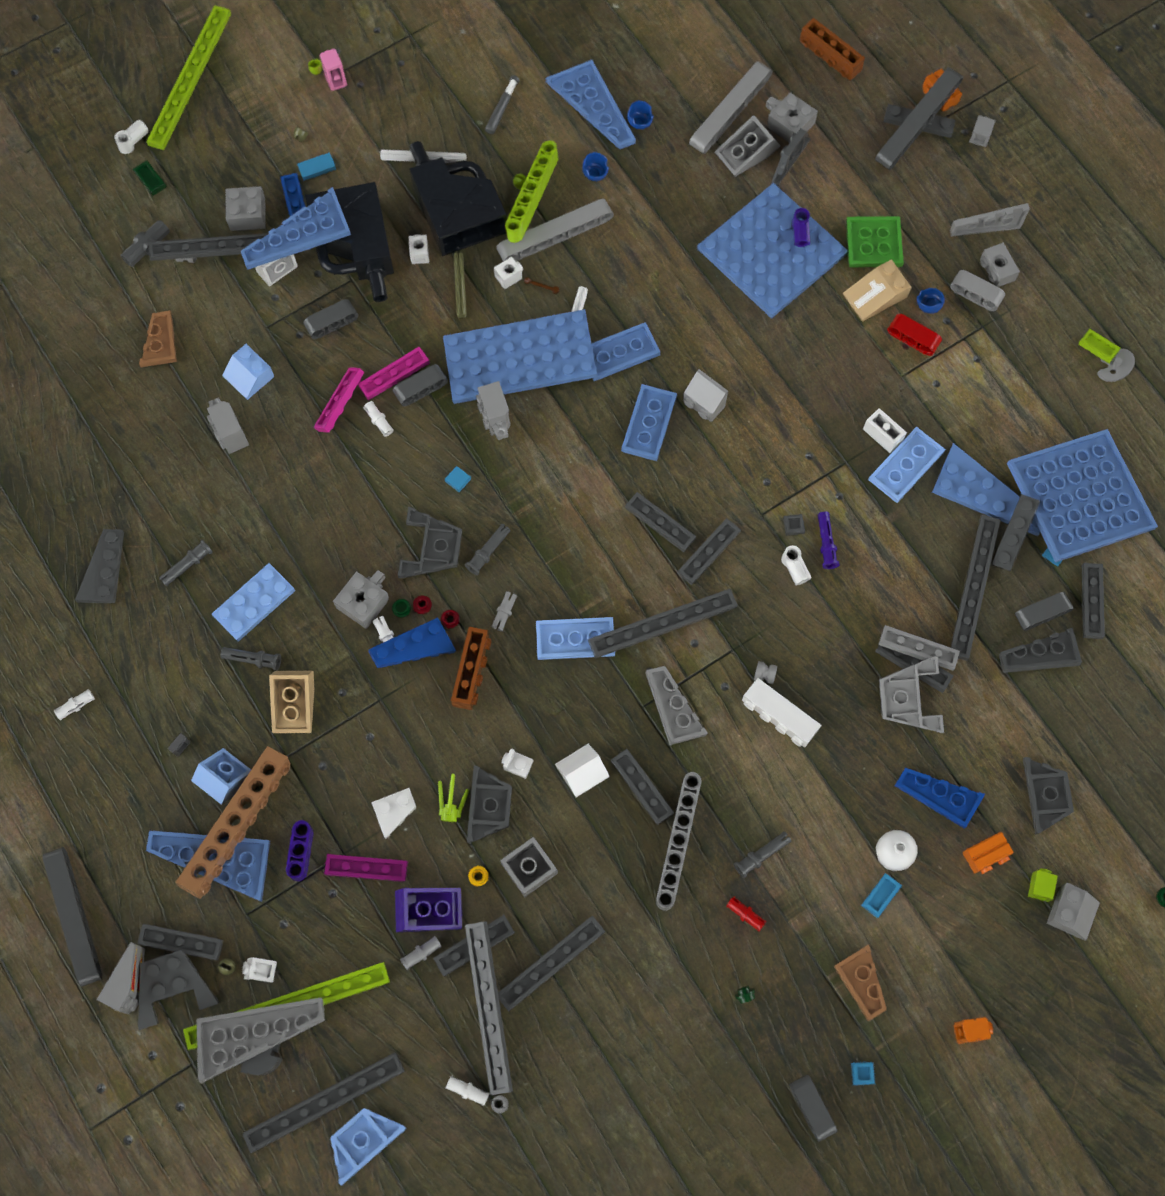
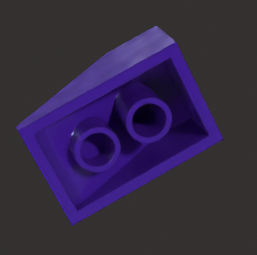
[395,888,462,932]

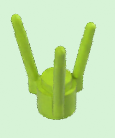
[438,774,469,822]

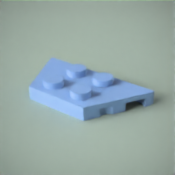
[330,1108,407,1185]

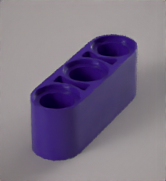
[286,820,314,882]

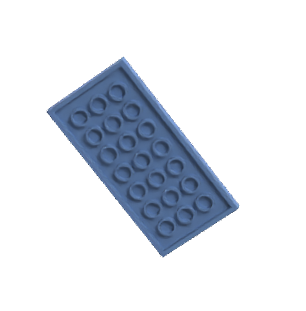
[443,309,597,404]

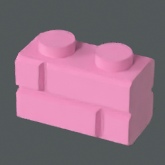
[319,49,347,91]

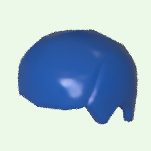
[627,101,654,130]
[582,152,609,181]
[917,288,945,314]

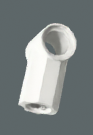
[115,120,149,154]
[781,545,812,585]

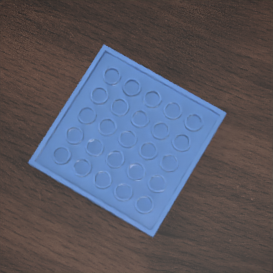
[697,183,848,319]
[1007,429,1158,563]

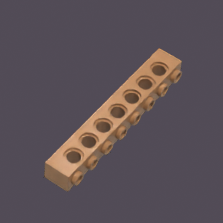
[176,746,291,899]

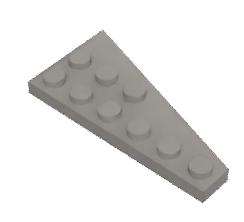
[197,998,325,1084]

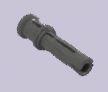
[465,524,511,575]
[159,540,213,586]
[221,647,281,671]
[734,832,791,878]

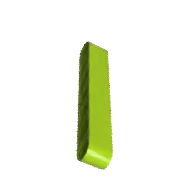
[505,141,558,243]

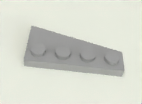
[950,203,1030,236]
[646,666,708,745]

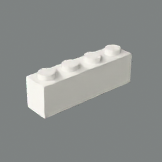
[742,678,821,748]

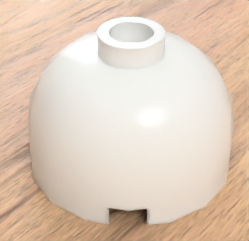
[876,830,917,871]

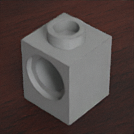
[969,115,995,147]

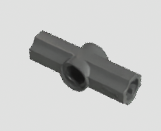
[120,220,170,267]

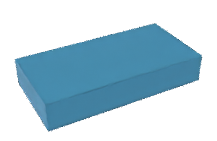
[297,152,336,181]
[861,873,902,918]

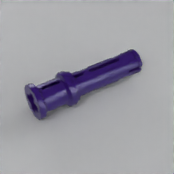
[817,511,840,569]

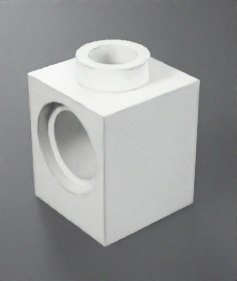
[409,234,429,264]
[494,257,523,289]

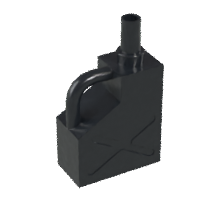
[409,141,507,256]
[305,182,394,302]

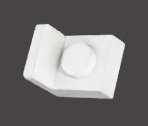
[502,748,534,779]
[242,957,277,983]

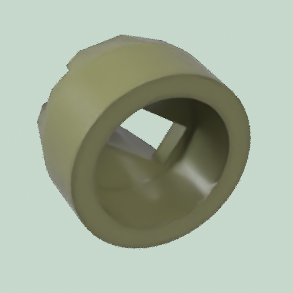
[293,127,309,142]
[218,958,236,976]

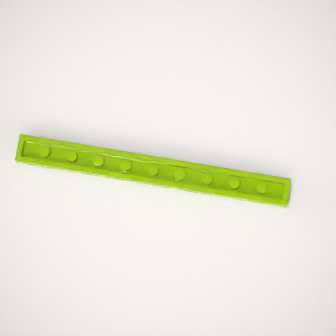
[146,5,231,150]
[183,962,390,1050]

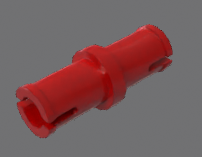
[726,896,767,932]

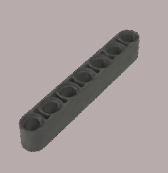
[875,67,964,170]
[43,847,103,987]

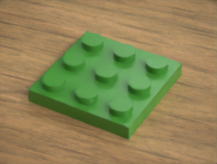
[846,216,904,267]

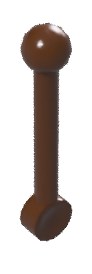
[524,277,559,294]

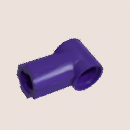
[791,208,810,247]

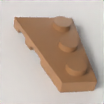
[139,311,177,368]
[834,945,887,1021]

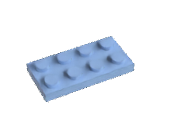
[868,427,946,503]
[212,563,295,642]
[536,617,615,660]

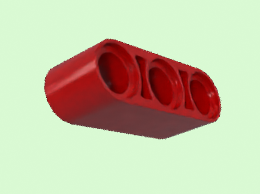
[887,314,942,356]

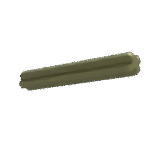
[454,252,467,318]

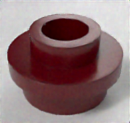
[413,595,432,614]
[441,610,460,629]

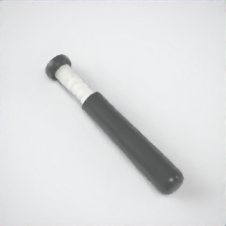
[485,75,520,134]

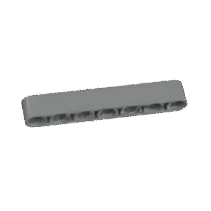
[689,61,773,154]
[496,199,614,262]
[656,772,701,911]

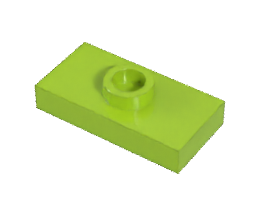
[1079,329,1121,364]

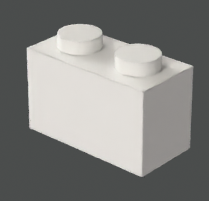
[863,408,907,453]

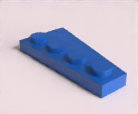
[368,618,456,668]
[894,768,985,829]

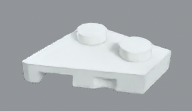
[372,788,417,839]

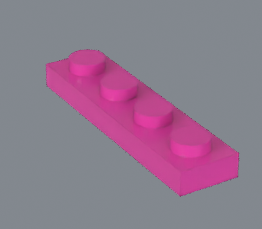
[358,347,430,401]
[314,368,364,432]

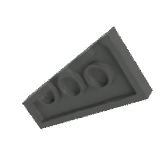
[75,529,124,603]
[999,628,1082,673]

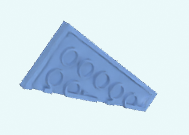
[546,60,636,149]
[241,187,351,270]
[932,443,1040,536]

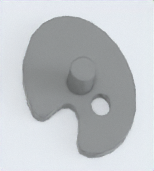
[1097,348,1135,382]

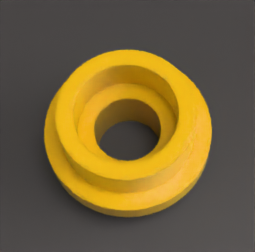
[468,866,489,887]

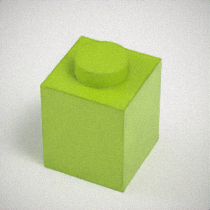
[1028,868,1058,902]

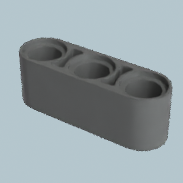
[303,299,358,339]
[393,364,448,407]
[1015,591,1074,631]
[789,1074,837,1142]

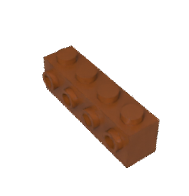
[800,18,865,81]
[451,627,492,710]

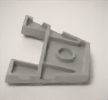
[879,656,944,733]

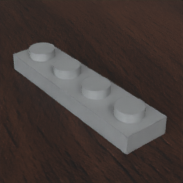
[878,625,960,671]

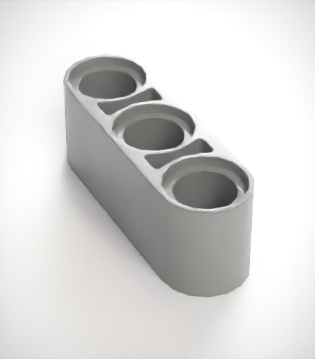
[950,270,1005,311]

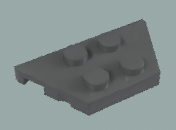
[771,128,811,186]
[1023,757,1074,834]
[467,766,512,843]

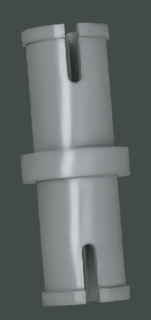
[491,592,517,631]
[400,936,442,970]
[491,1095,509,1113]

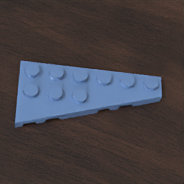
[146,831,270,902]

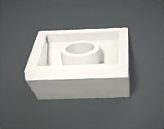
[555,744,609,798]

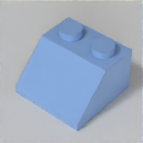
[223,344,274,400]
[191,748,251,804]

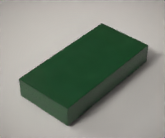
[132,160,167,196]

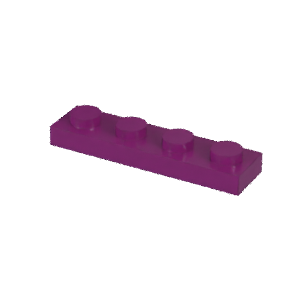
[324,854,408,882]

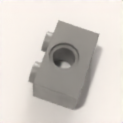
[980,243,1020,287]

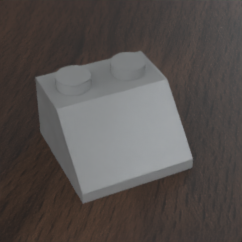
[683,369,728,422]
[1047,883,1100,941]

